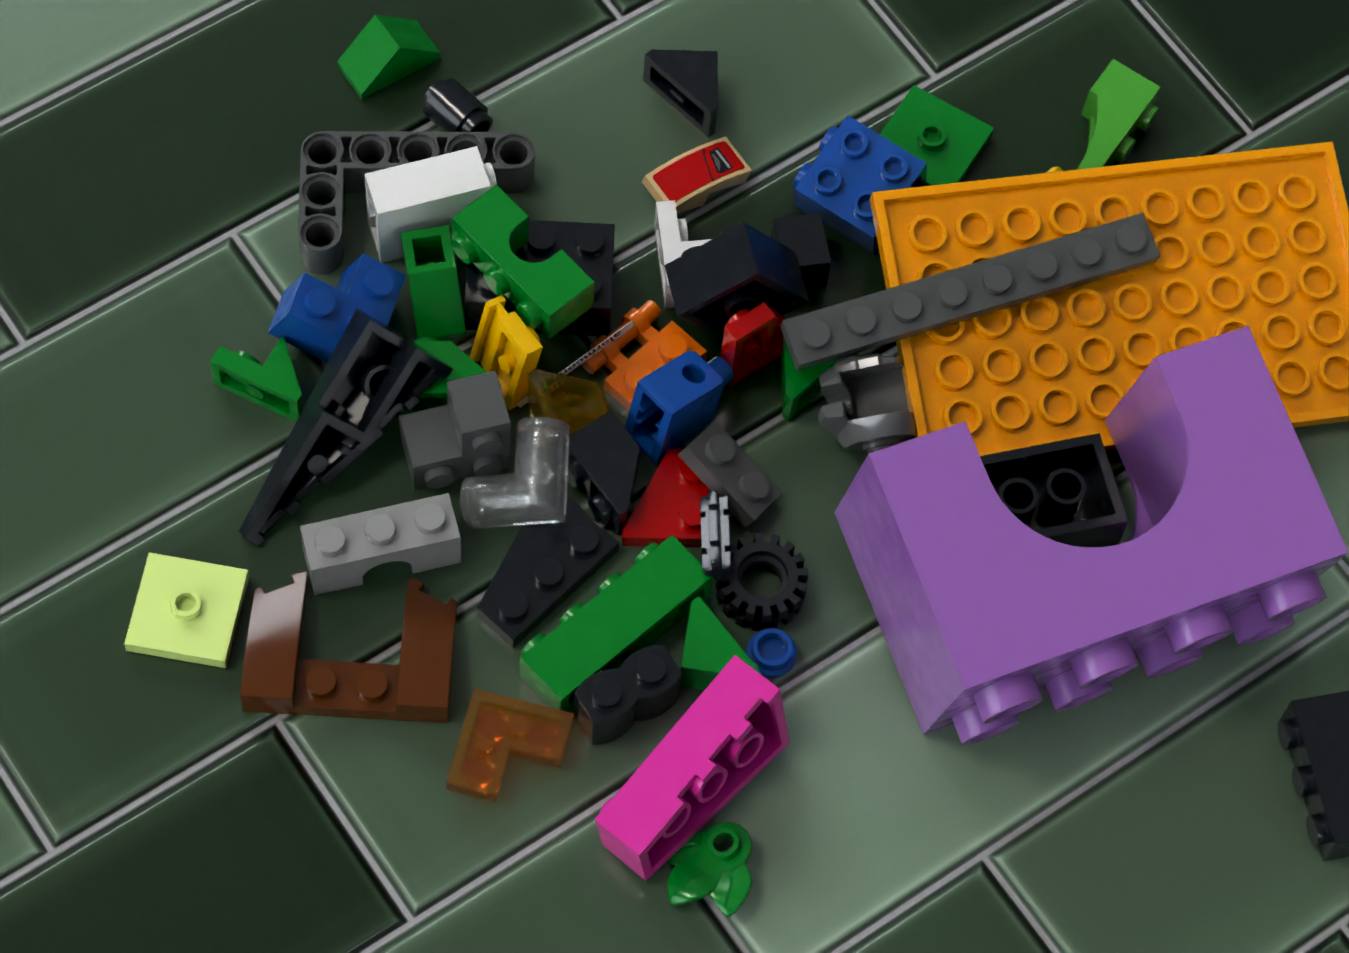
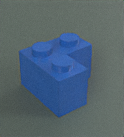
[268,253,406,363]

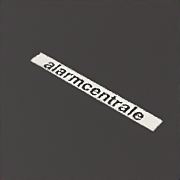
[516,321,635,408]

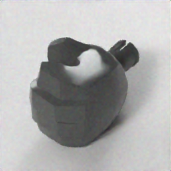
[818,353,916,454]

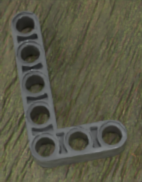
[298,131,535,275]

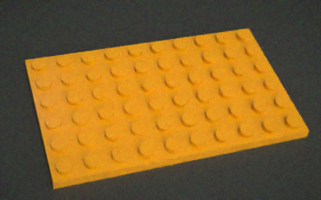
[869,142,1349,456]

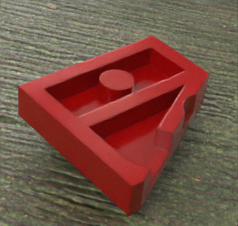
[721,302,786,387]
[622,449,710,547]

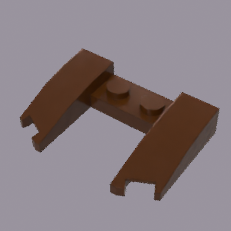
[240,572,457,723]

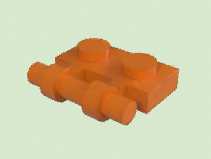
[581,300,707,411]

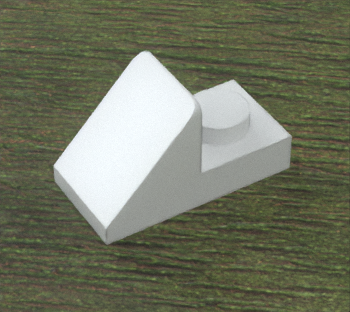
[654,200,712,309]

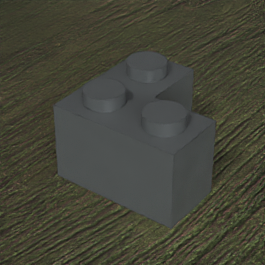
[399,371,511,489]

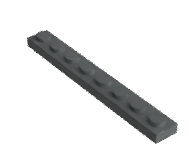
[780,213,1160,371]

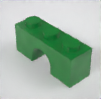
[451,184,595,340]

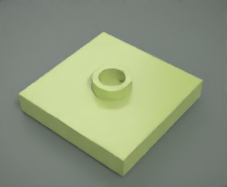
[124,552,249,668]

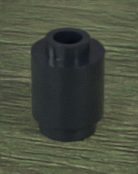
[423,78,493,132]

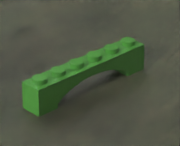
[1077,59,1161,169]

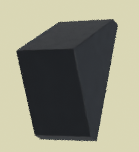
[643,49,718,138]

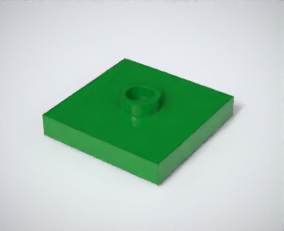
[880,85,994,186]

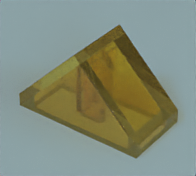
[528,369,610,448]

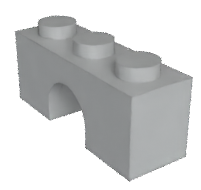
[300,493,461,596]

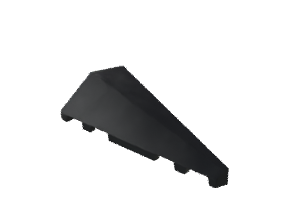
[239,308,453,545]

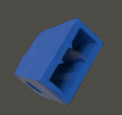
[625,350,734,466]

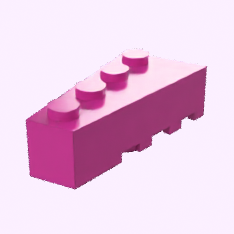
[595,655,790,881]

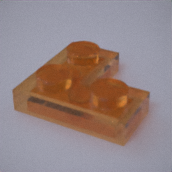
[446,688,574,802]

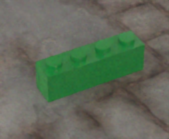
[520,535,713,719]

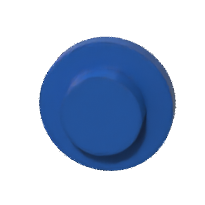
[746,628,797,678]

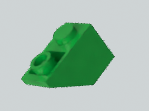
[401,225,467,341]

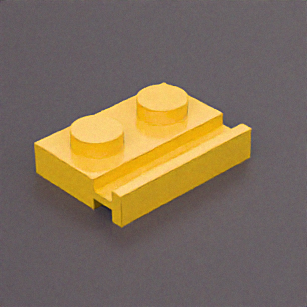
[470,295,543,410]

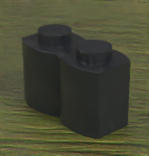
[573,645,682,745]

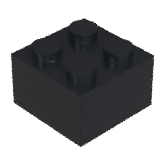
[664,222,809,339]

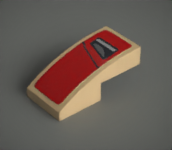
[642,136,752,213]

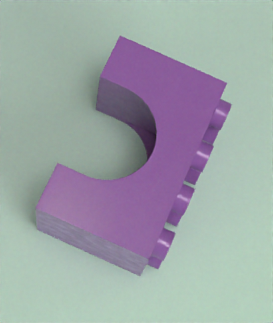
[834,326,1349,745]

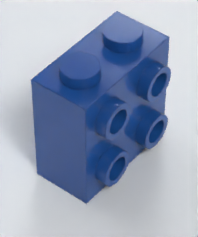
[793,115,927,255]

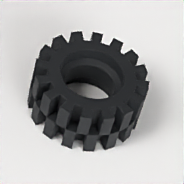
[715,533,808,631]

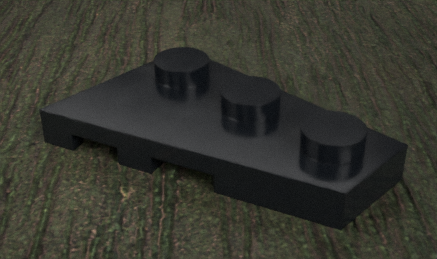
[477,479,619,648]

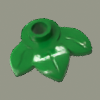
[667,822,753,917]

